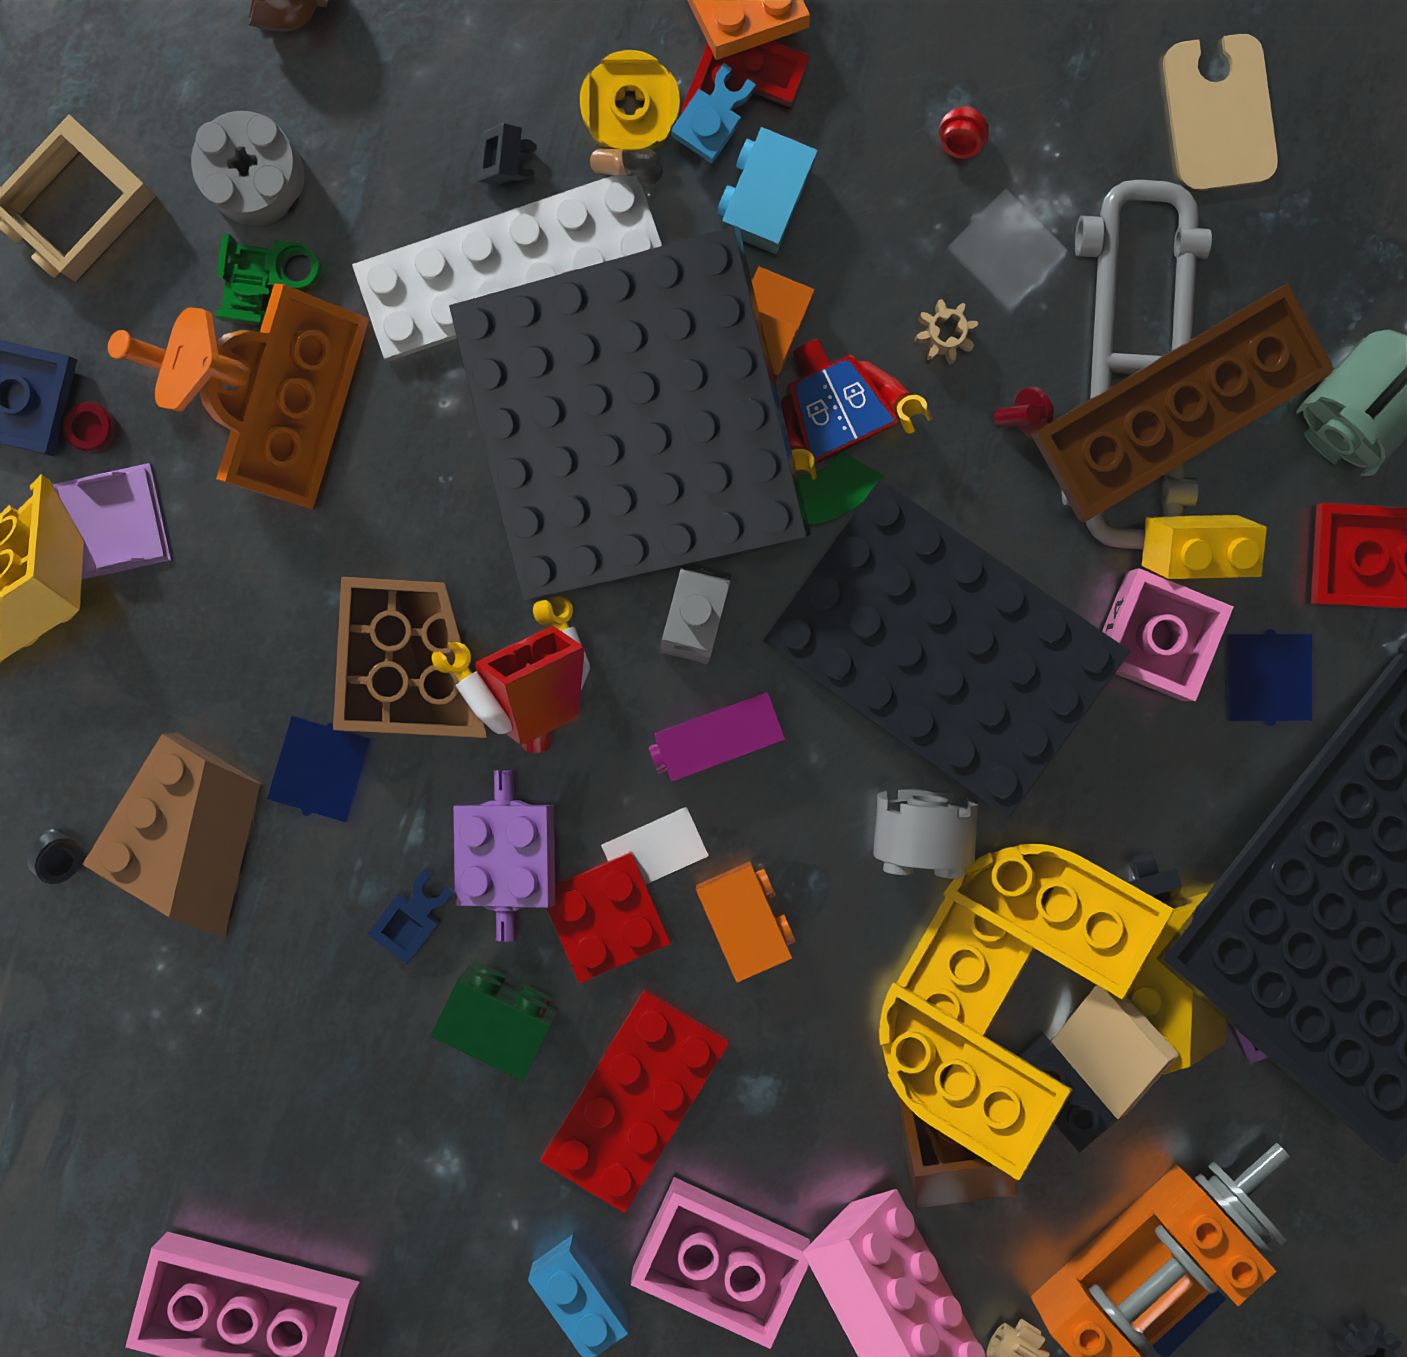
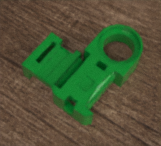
[216,234,323,326]

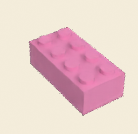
[803,1189,986,1357]
[125,1231,360,1357]

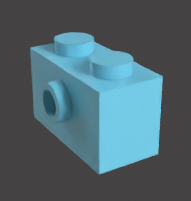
[716,127,818,255]

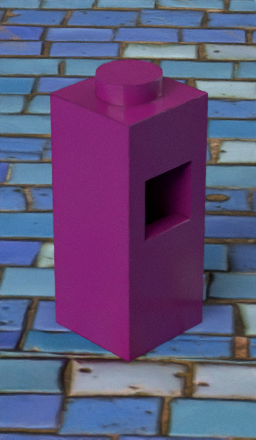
[649,692,785,782]

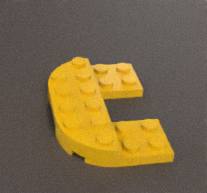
[879,844,1175,1181]

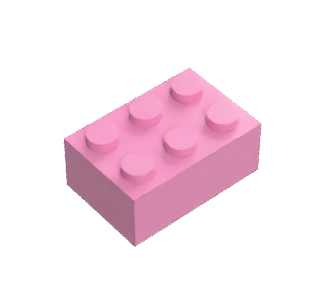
[631,1177,811,1349]

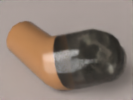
[590,149,663,186]

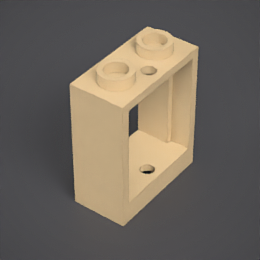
[0,114,157,282]

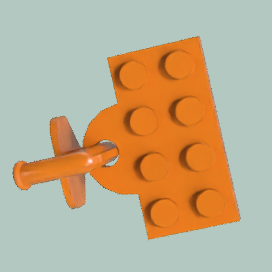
[108,283,370,509]

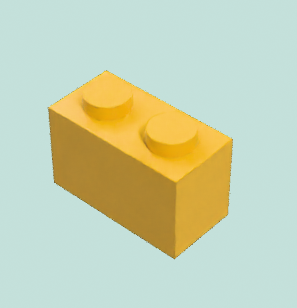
[1142,515,1267,579]

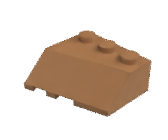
[82,732,262,938]

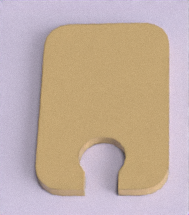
[1163,34,1278,192]

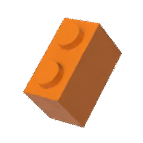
[696,861,796,983]

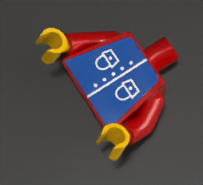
[780,339,932,480]

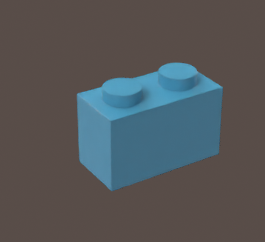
[528,1234,630,1357]

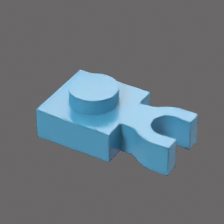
[671,63,756,164]

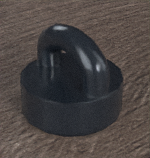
[27,828,82,884]

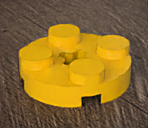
[580,50,680,155]

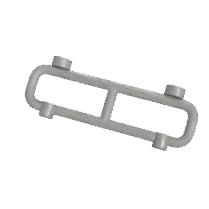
[1062,179,1212,549]

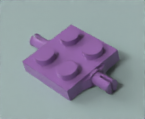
[454,770,555,942]

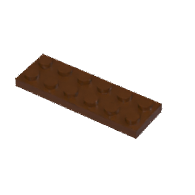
[1031,283,1334,522]

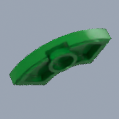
[797,451,884,526]

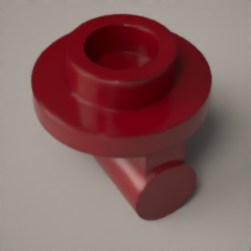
[994,387,1054,437]

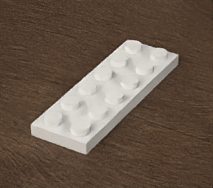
[352,168,662,362]

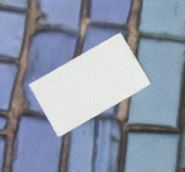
[601,806,709,884]

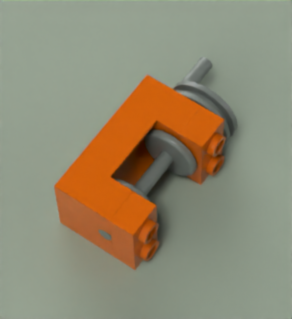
[1030,1142,1291,1357]

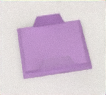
[53,463,172,580]

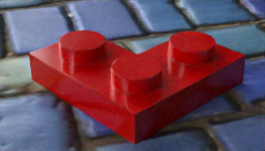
[680,41,810,116]

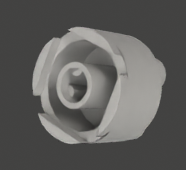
[191,111,305,226]
[873,789,979,879]

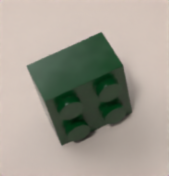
[430,964,557,1081]

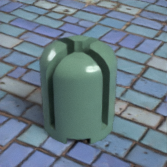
[1296,329,1407,476]

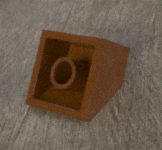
[898,1095,1016,1209]

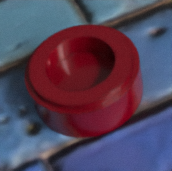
[62,402,117,453]

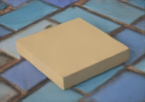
[1051,985,1179,1119]

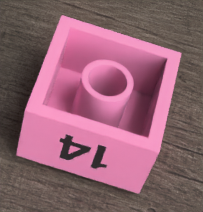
[1102,568,1234,702]

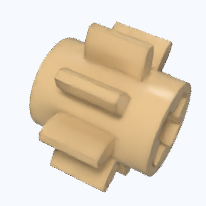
[914,299,978,365]
[986,1319,1050,1357]

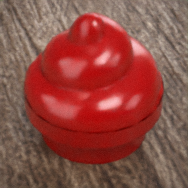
[938,106,989,159]

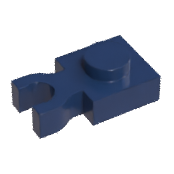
[367,868,455,964]

